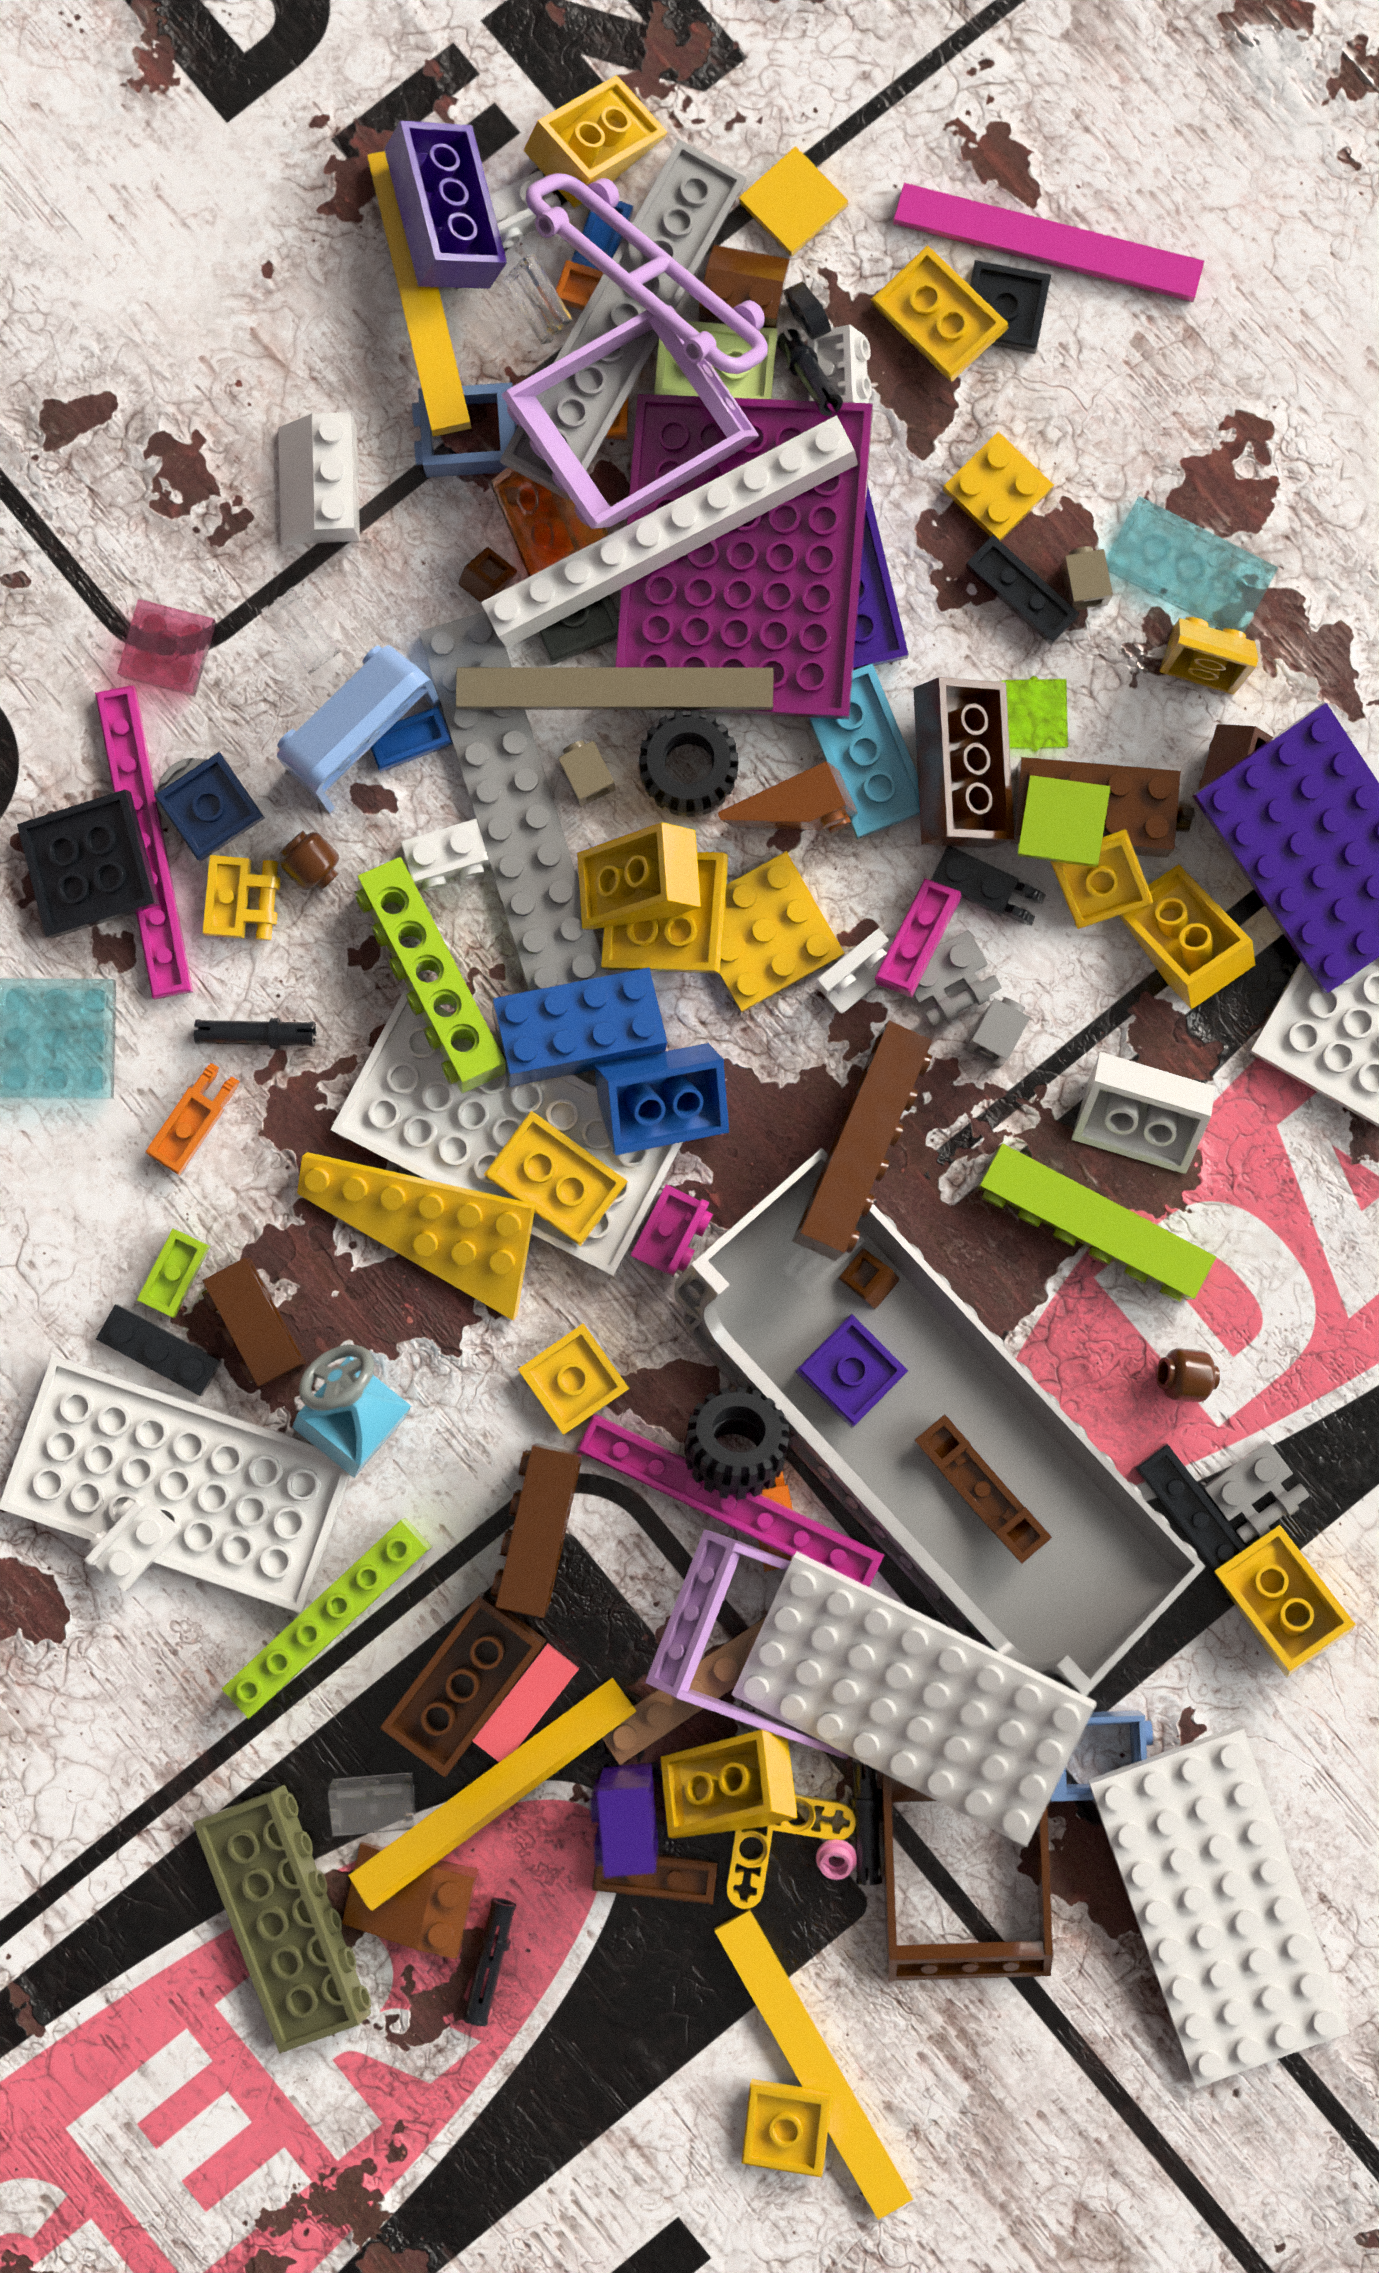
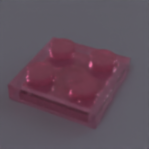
[117,599,216,697]

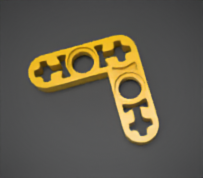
[727,1794,856,1909]

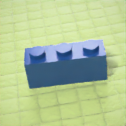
[594,1043,729,1156]

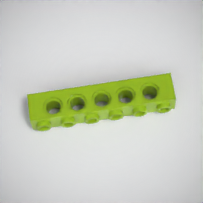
[354,857,506,1094]
[221,1517,433,1719]

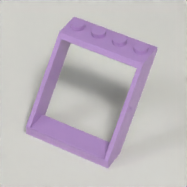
[501,305,759,529]
[645,1529,849,1759]

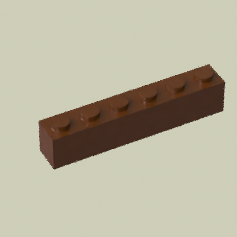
[792,1020,933,1261]

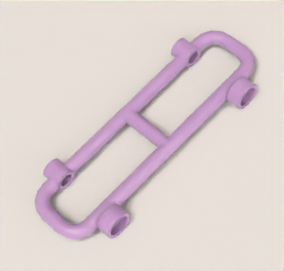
[525,173,768,374]

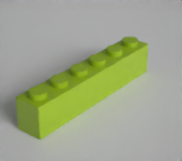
[977,1143,1217,1303]

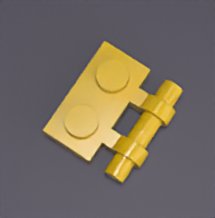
[203,855,281,941]

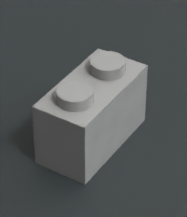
[965,997,1030,1068]

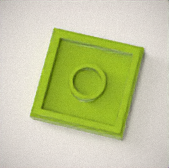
[1018,775,1111,868]

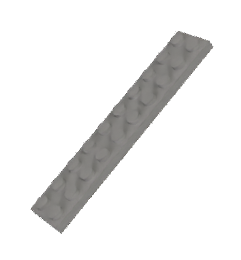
[500,139,747,501]
[419,611,608,991]

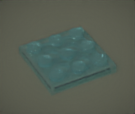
[0,978,116,1099]

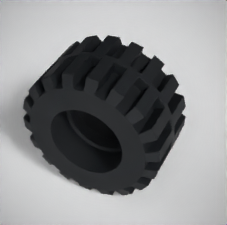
[639,710,738,817]
[684,1387,789,1500]

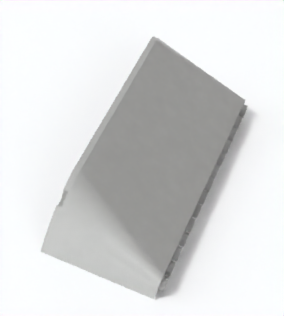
[674,1148,1206,1696]

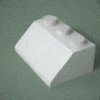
[278,412,360,544]
[1071,1052,1215,1174]

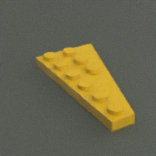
[297,1152,536,1321]

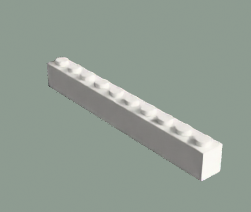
[481,415,858,648]

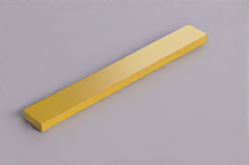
[367,151,471,437]
[348,1678,637,1911]
[714,1909,913,2220]

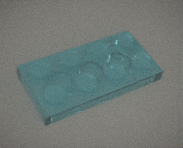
[1106,496,1279,633]

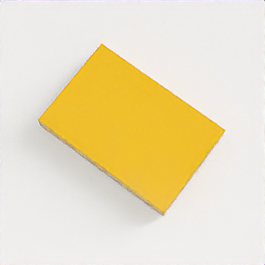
[871,245,1009,383]
[484,1110,628,1246]

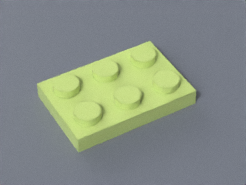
[654,321,778,399]

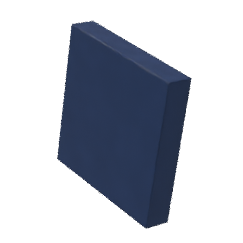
[154,751,265,862]

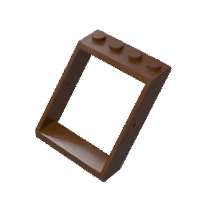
[881,1773,1053,1981]

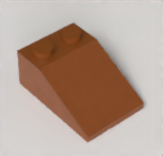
[717,761,858,832]
[342,1842,479,1959]

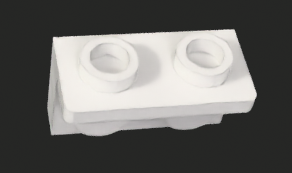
[490,170,561,248]
[807,324,872,403]
[401,819,491,891]
[816,928,889,1014]
[84,1497,181,1592]

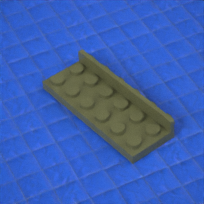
[193,1785,371,2054]

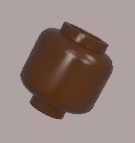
[280,831,339,890]
[1157,1348,1220,1402]

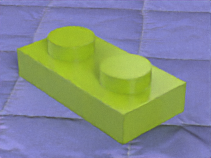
[137,1228,211,1318]

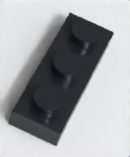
[965,535,1080,646]
[96,1304,222,1396]

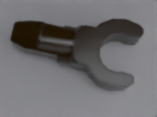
[1176,804,1195,832]

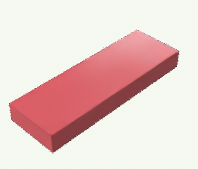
[473,1643,579,1762]

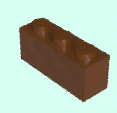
[202,1258,307,1387]

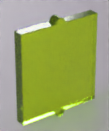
[1001,676,1068,753]

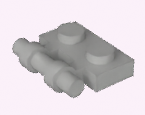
[913,930,1002,1027]
[1202,1441,1310,1544]

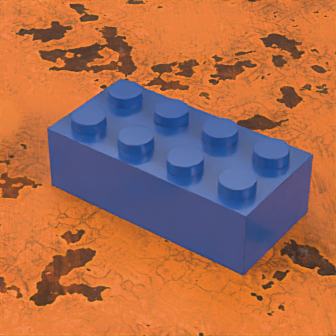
[492,967,668,1087]

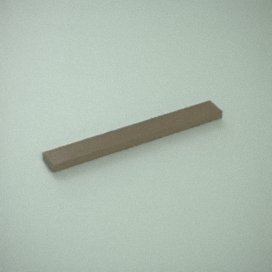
[456,667,774,710]

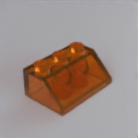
[489,467,608,577]

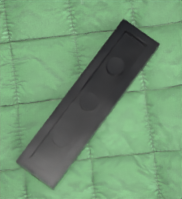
[1134,1443,1247,1574]

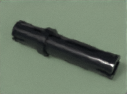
[777,329,843,416]
[194,1018,317,1049]
[850,1759,882,1885]
[463,1898,517,2026]

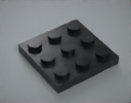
[17,789,160,939]

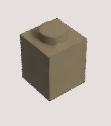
[1061,546,1113,611]
[558,740,616,807]

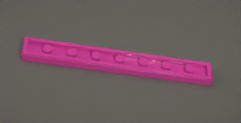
[893,183,1205,302]
[95,685,193,1000]
[577,1414,884,1587]

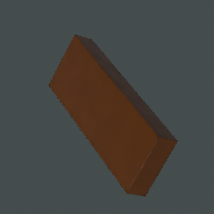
[592,1854,717,1904]

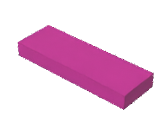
[875,878,961,998]

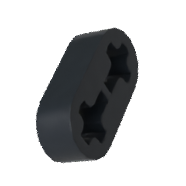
[784,281,831,340]

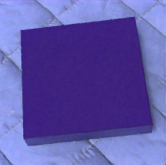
[795,1314,908,1428]

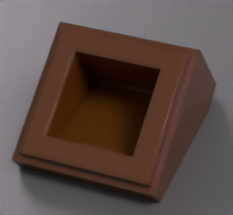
[458,546,518,603]
[838,1248,900,1309]

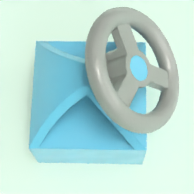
[292,1345,411,1478]

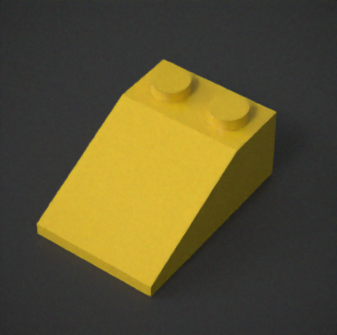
[523,75,668,208]
[1159,617,1259,695]
[577,822,701,930]
[1118,864,1256,1010]
[1214,1525,1356,1678]
[660,1730,797,1838]

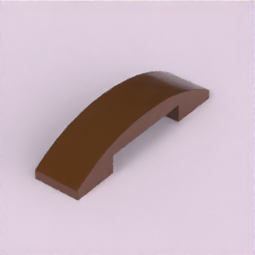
[914,1414,1052,1564]

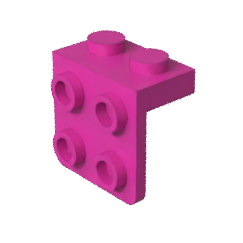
[631,1184,713,1277]

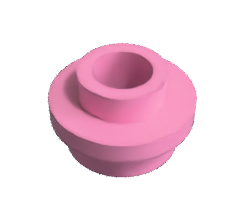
[816,1839,857,1880]

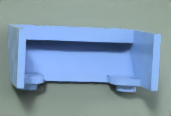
[277,645,441,813]

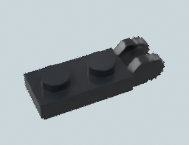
[931,846,1046,926]

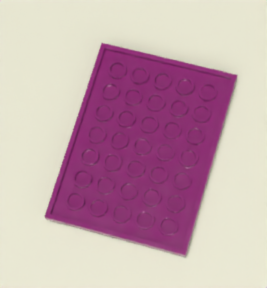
[615,394,873,720]

